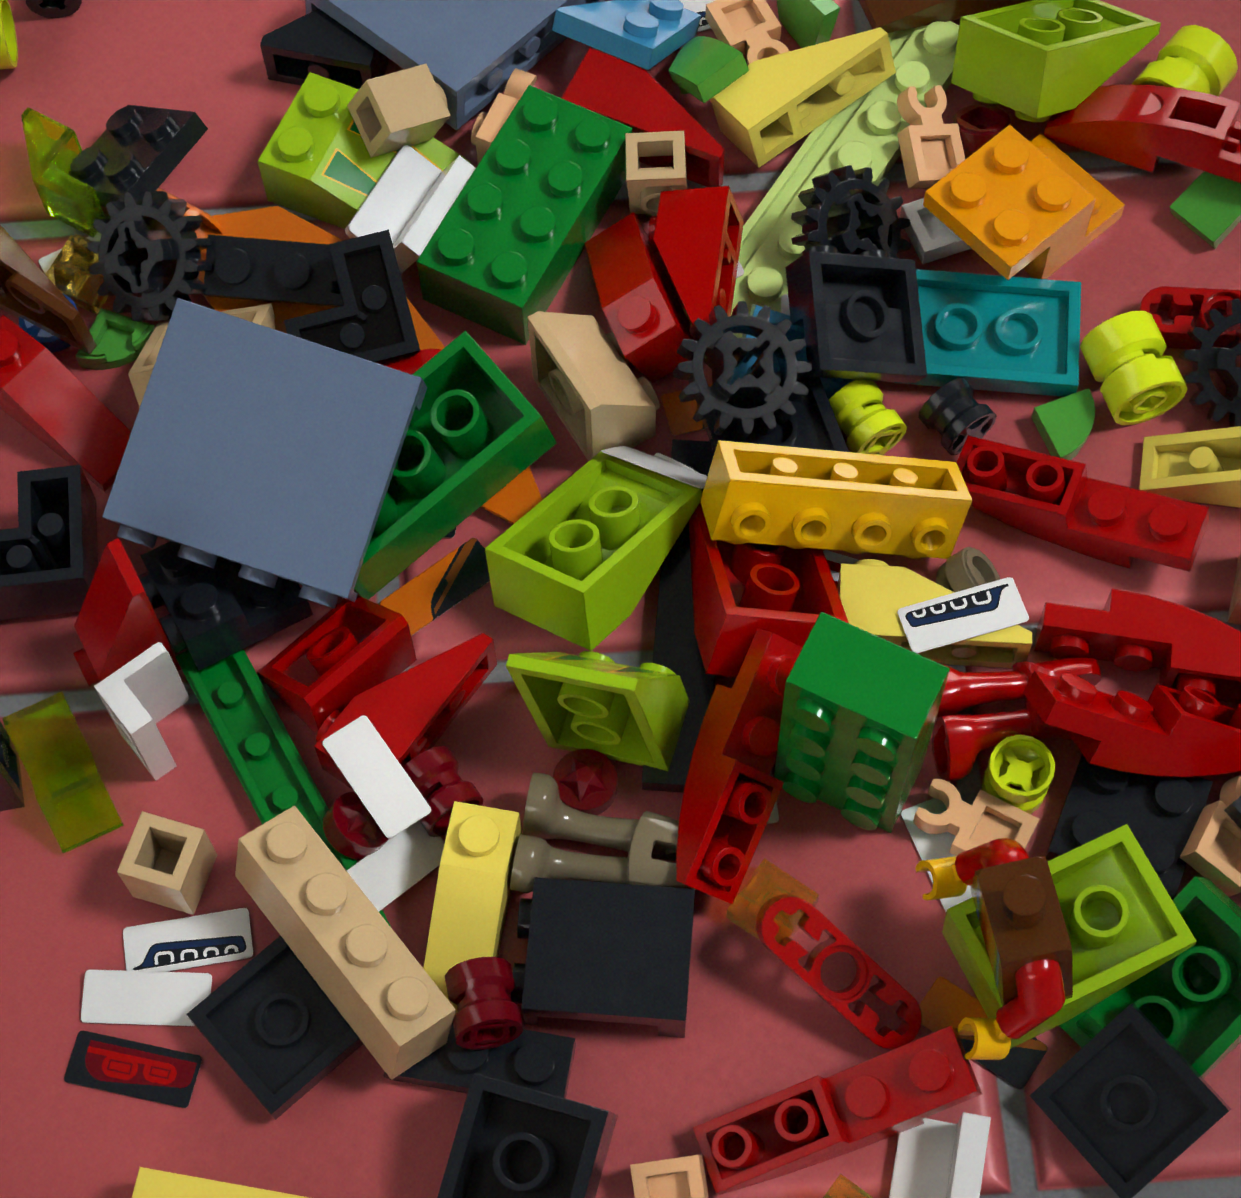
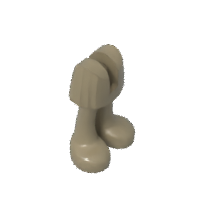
[510,772,696,893]

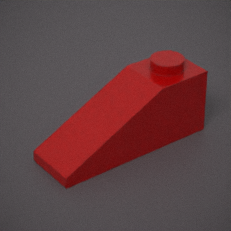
[562,48,725,187]
[648,186,744,325]
[585,212,695,383]
[0,314,131,492]
[73,538,181,687]
[314,633,497,790]

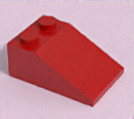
[689,502,849,678]

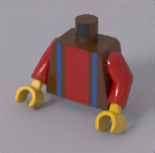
[915,838,1073,1060]

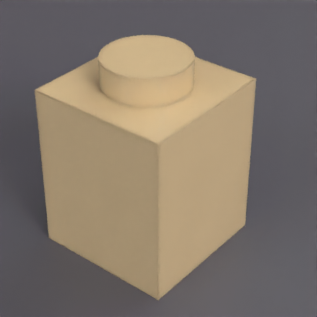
[347,63,451,158]
[117,811,217,915]

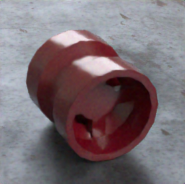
[403,746,483,837]
[445,957,523,1050]

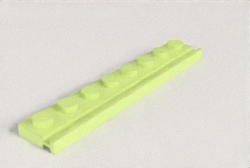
[683,21,959,359]

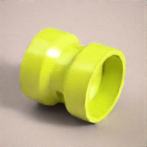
[829,380,907,455]
[982,735,1055,814]

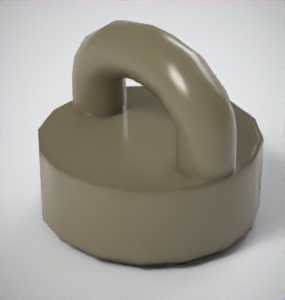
[936,547,1000,592]

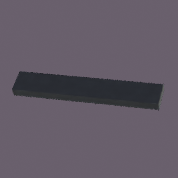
[642,439,716,793]

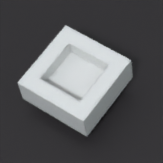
[900,198,972,264]

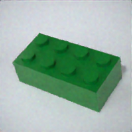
[416,85,632,345]
[354,330,557,600]
[774,612,950,833]

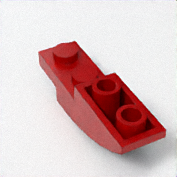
[1044,85,1241,184]
[957,435,1209,572]
[1034,588,1241,704]
[676,628,802,905]
[1023,670,1241,777]
[693,1026,982,1195]

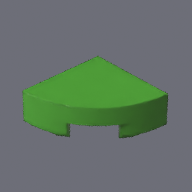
[76,308,155,370]
[1031,388,1095,460]

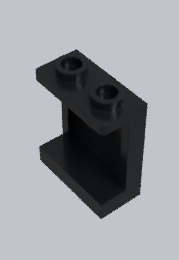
[511,877,695,1038]

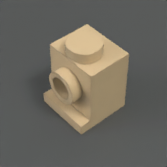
[625,131,687,218]

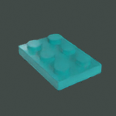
[894,269,1081,397]

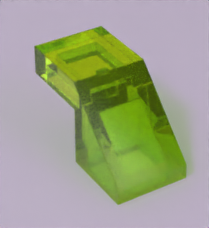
[21,107,106,238]
[2,691,124,853]

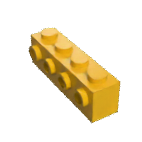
[700,440,972,559]

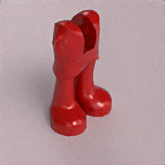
[931,657,1102,782]

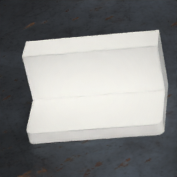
[345,145,476,274]
[94,642,189,781]
[889,1112,991,1198]

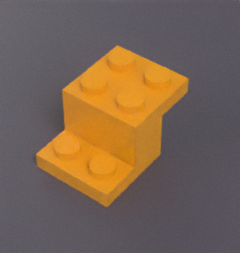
[923,124,1125,280]

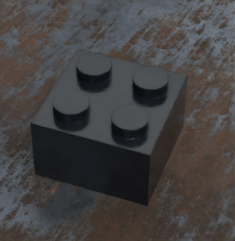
[437,1073,618,1198]

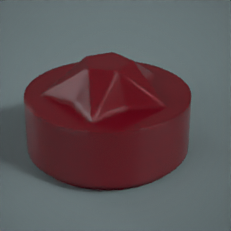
[953,105,1011,152]
[553,749,618,815]
[323,792,389,860]

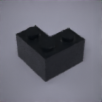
[284,229,420,362]
[0,465,98,620]

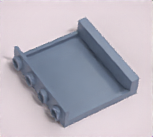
[305,0,605,130]
[102,298,427,609]

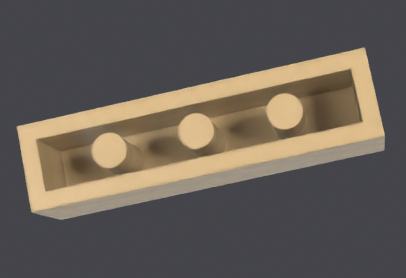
[235,805,456,1080]

